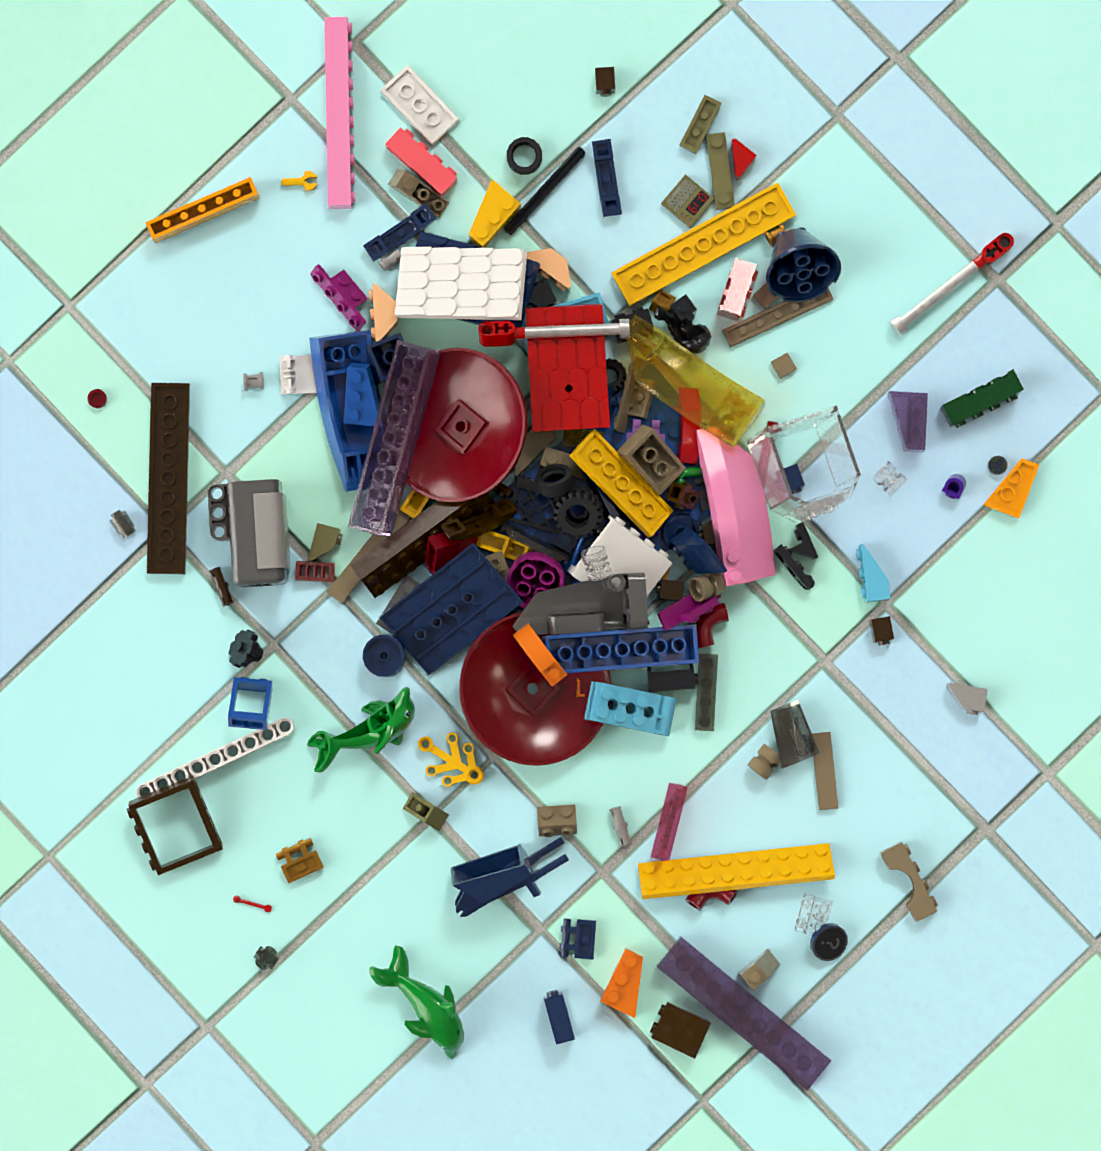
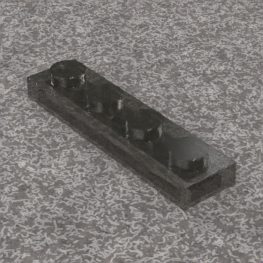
[694,653,718,732]

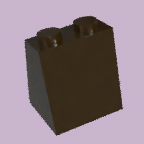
[649,1001,711,1059]

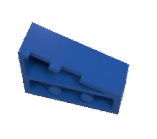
[344,362,385,427]

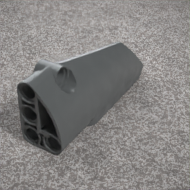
[512,572,648,635]

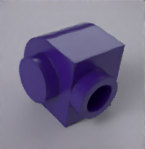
[942,474,966,499]

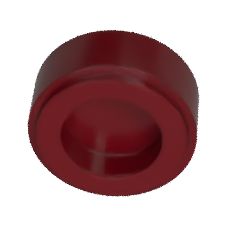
[87,389,107,409]

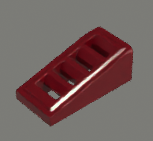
[295,561,335,582]

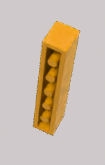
[145,177,260,243]

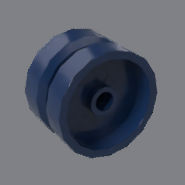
[362,635,406,678]

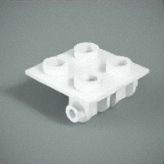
[280,355,317,395]

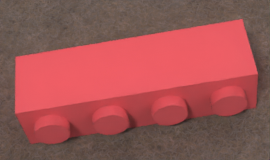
[385,127,457,197]

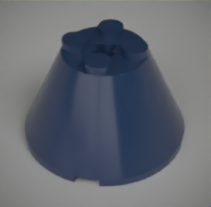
[766,227,841,302]

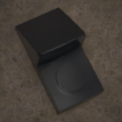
[790,522,818,560]

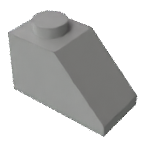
[946,683,987,715]

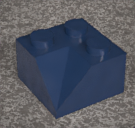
[366,333,414,385]

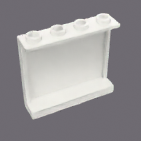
[567,515,672,596]

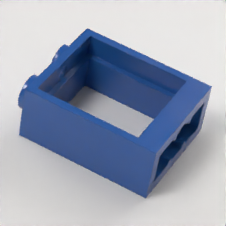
[228,677,273,730]

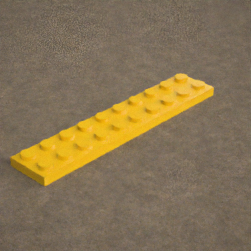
[611,182,796,307]
[638,843,835,900]

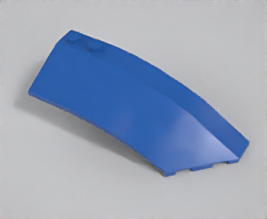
[309,330,388,492]

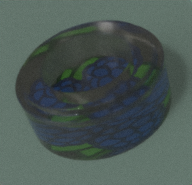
[988,456,1008,475]

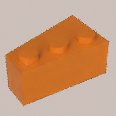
[600,948,643,1018]

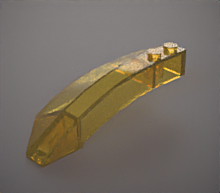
[627,315,765,448]

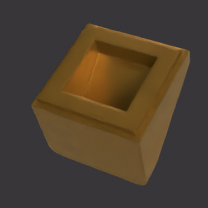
[649,290,676,314]

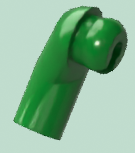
[675,467,702,485]

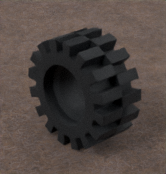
[606,358,627,392]

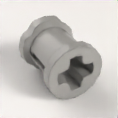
[243,372,264,391]

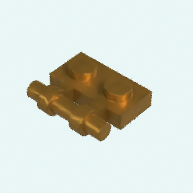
[276,838,324,884]

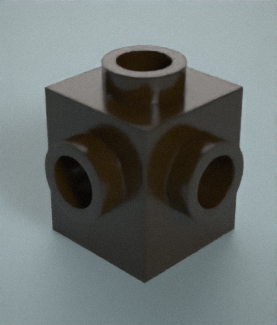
[666,481,700,511]

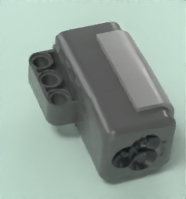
[208,479,290,588]

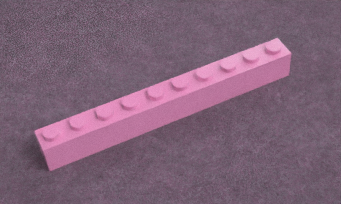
[324,17,355,209]

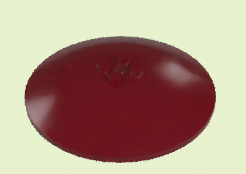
[384,348,527,502]
[459,612,612,766]

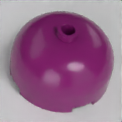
[506,551,565,608]

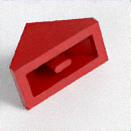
[731,139,757,180]

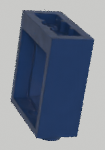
[544,990,575,1045]

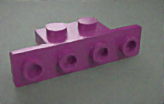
[310,264,368,331]
[657,594,721,630]

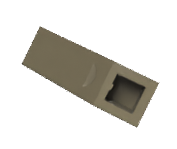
[388,169,449,218]

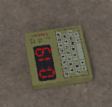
[661,174,715,228]

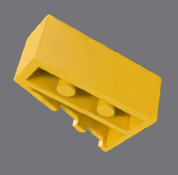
[469,179,521,248]

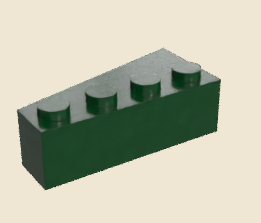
[940,369,1024,428]

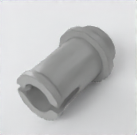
[379,249,401,271]

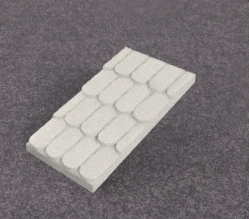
[395,247,527,320]

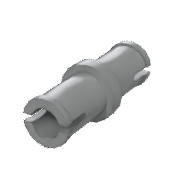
[609,806,632,847]

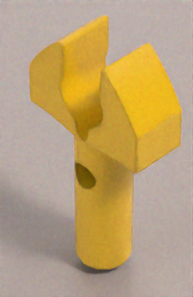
[281,171,318,191]

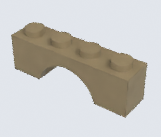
[879,842,938,922]

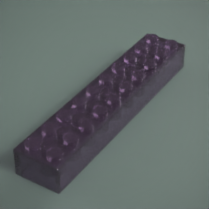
[348,340,441,538]
[656,936,831,1091]

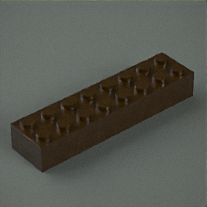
[350,493,495,598]

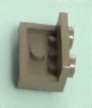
[537,804,577,837]

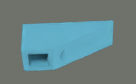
[856,544,891,602]

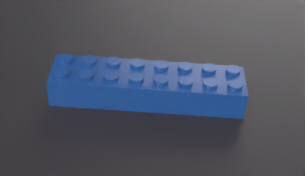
[541,624,699,674]

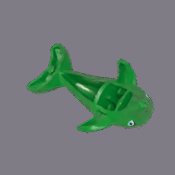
[307,687,415,773]
[369,945,464,1059]

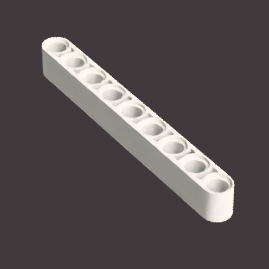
[136,718,295,797]

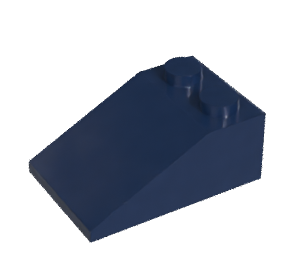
[670,526,728,574]

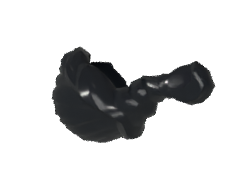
[654,307,712,354]

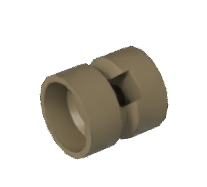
[689,573,725,602]
[747,744,783,780]

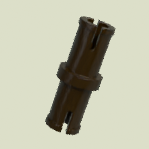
[209,567,234,607]

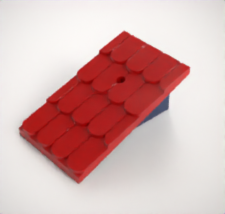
[526,304,610,432]

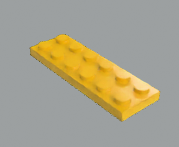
[570,429,673,538]

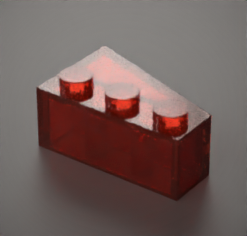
[717,258,758,321]

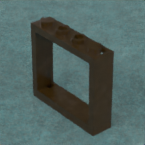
[126,775,223,875]

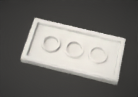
[380,65,460,146]

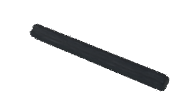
[504,146,585,235]

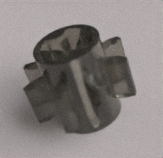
[253,946,279,970]

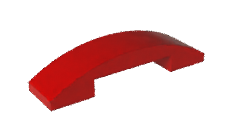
[678,387,701,464]

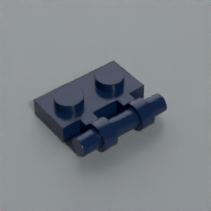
[559,918,596,960]

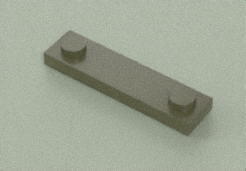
[706,132,735,210]

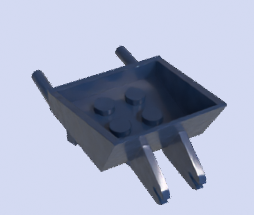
[450,837,569,917]

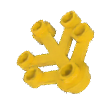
[418,732,484,787]

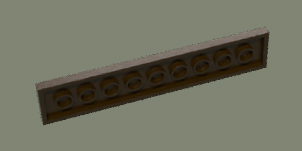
[147,383,190,575]

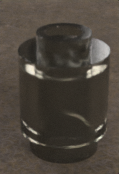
[109,509,136,539]

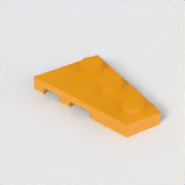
[983,458,1039,519]

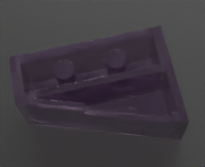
[887,391,928,453]

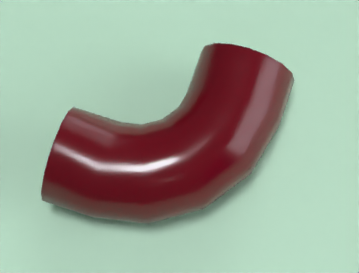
[695,603,729,648]
[685,890,739,911]

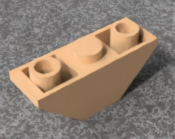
[527,248,571,292]
[369,284,398,342]

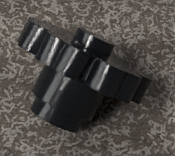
[228,629,263,668]

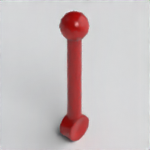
[233,895,272,912]

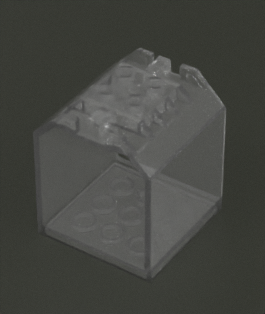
[747,405,861,522]

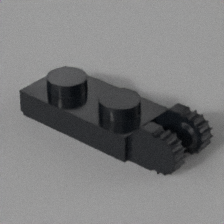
[773,544,815,590]

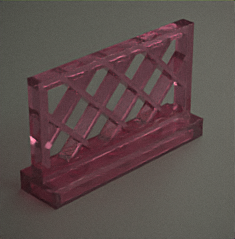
[650,782,688,861]

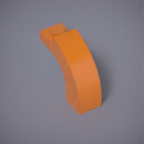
[513,623,567,686]

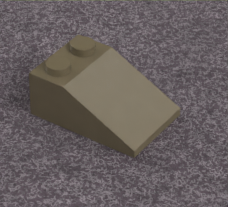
[617,424,686,495]

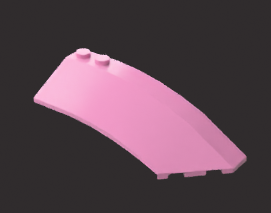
[696,427,776,586]

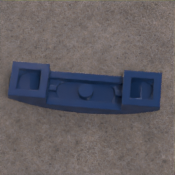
[592,139,622,217]
[363,203,436,262]

